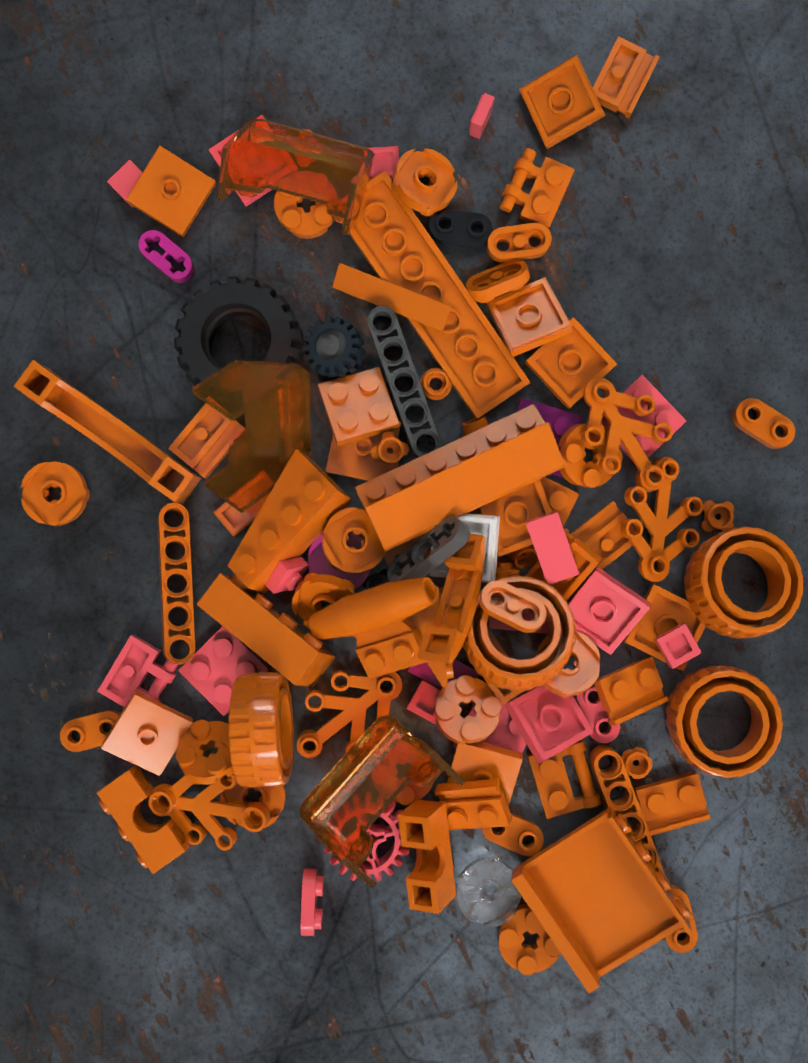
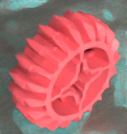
[323,792,409,884]

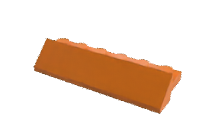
[355,404,565,552]

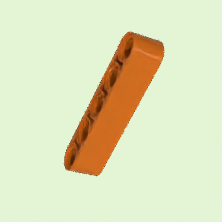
[157,502,195,664]
[588,745,670,891]

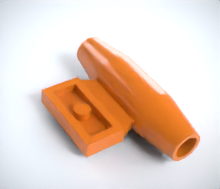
[309,577,437,679]

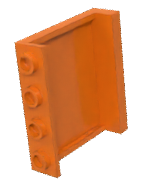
[511,807,692,993]

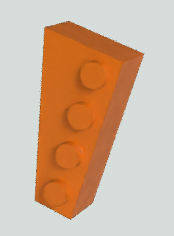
[227,448,352,594]
[196,573,337,687]

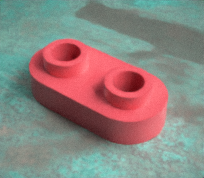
[575,684,620,743]
[301,868,324,936]

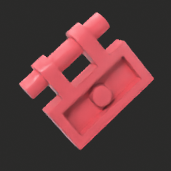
[97,634,179,707]

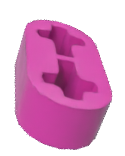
[138,230,195,283]

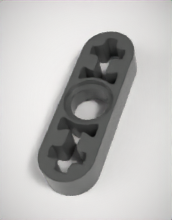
[387,516,470,582]

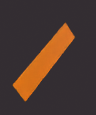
[332,263,451,331]

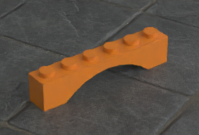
[14,360,202,504]

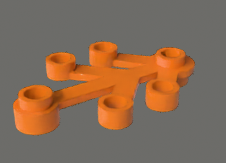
[581,378,673,492]
[620,457,703,582]
[296,670,402,762]
[148,774,270,851]

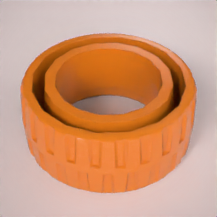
[684,526,803,639]
[463,575,576,691]
[665,665,783,778]
[229,672,294,787]

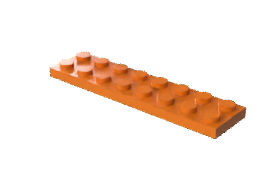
[332,171,531,421]

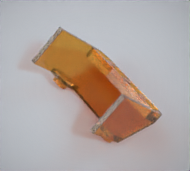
[217,119,375,236]
[192,360,311,513]
[300,715,465,889]

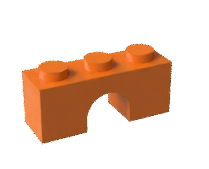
[97,765,191,874]
[398,799,456,914]

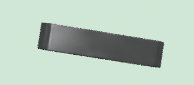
[367,306,441,458]

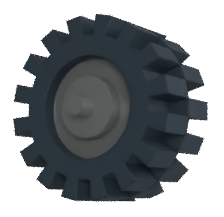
[302,316,365,380]

